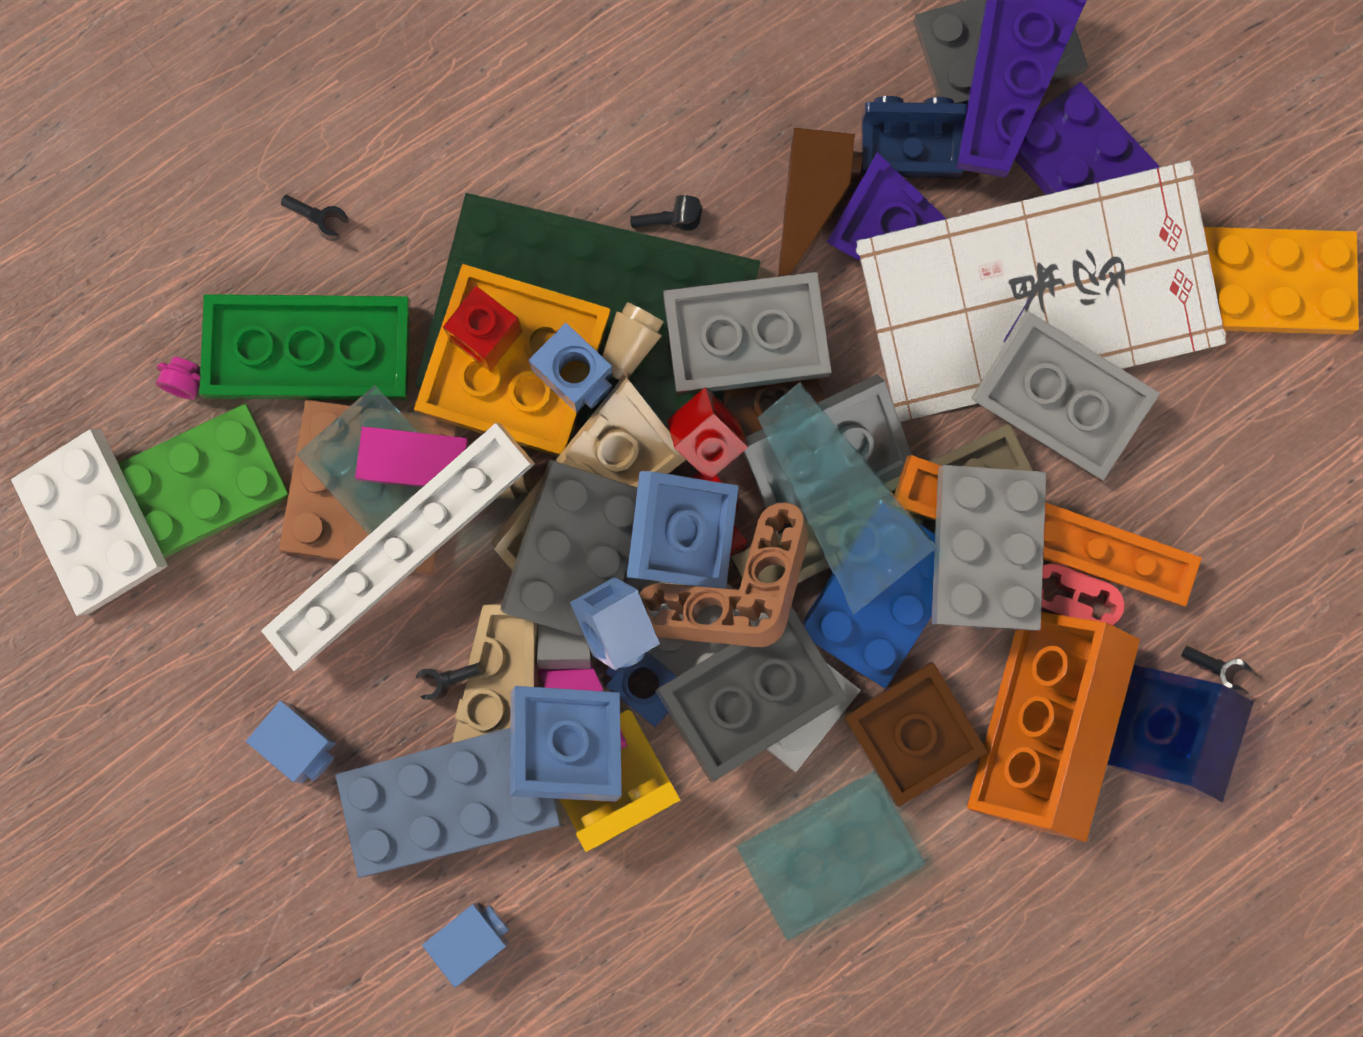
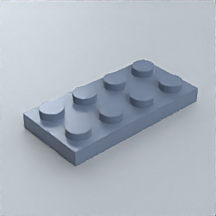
[335,727,564,878]

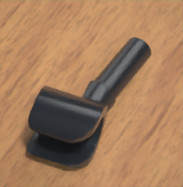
[281,194,348,241]
[630,195,703,231]
[1181,645,1258,695]
[416,662,484,700]

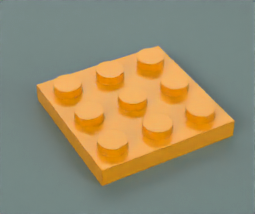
[414,264,611,457]

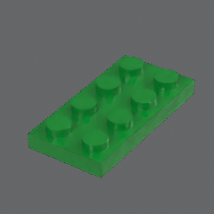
[199,294,411,401]

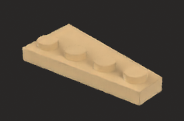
[491,375,686,571]

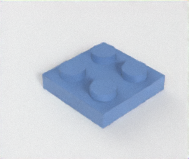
[627,471,738,589]
[510,686,622,802]

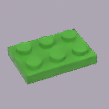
[118,403,289,558]

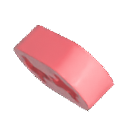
[1041,563,1124,625]

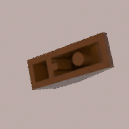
[777,128,862,277]

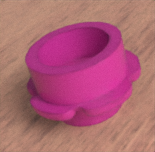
[156,357,200,400]

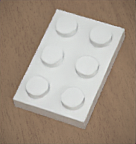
[11,429,168,616]

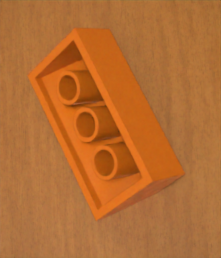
[967,612,1140,842]

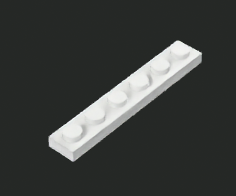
[261,423,535,671]

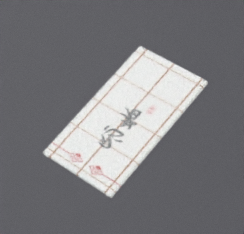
[856,161,1226,422]

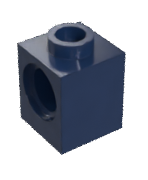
[606,652,678,729]

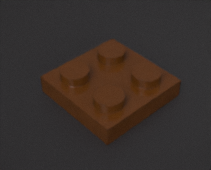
[842,662,988,807]

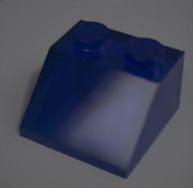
[1107,665,1254,802]

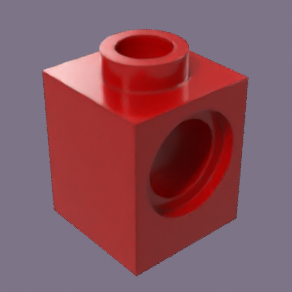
[443,286,522,372]
[667,387,748,481]

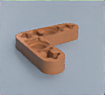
[639,502,809,647]

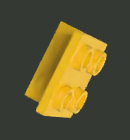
[560,710,680,852]

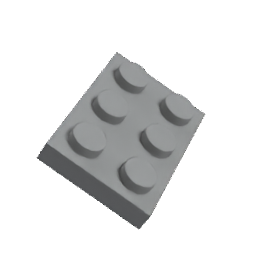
[663,272,832,396]
[971,311,1160,481]
[931,465,1046,631]

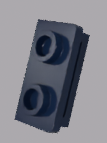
[861,96,967,178]

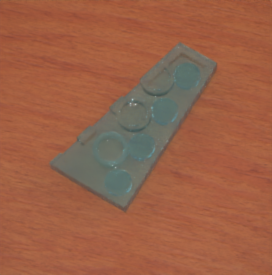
[758,383,936,615]

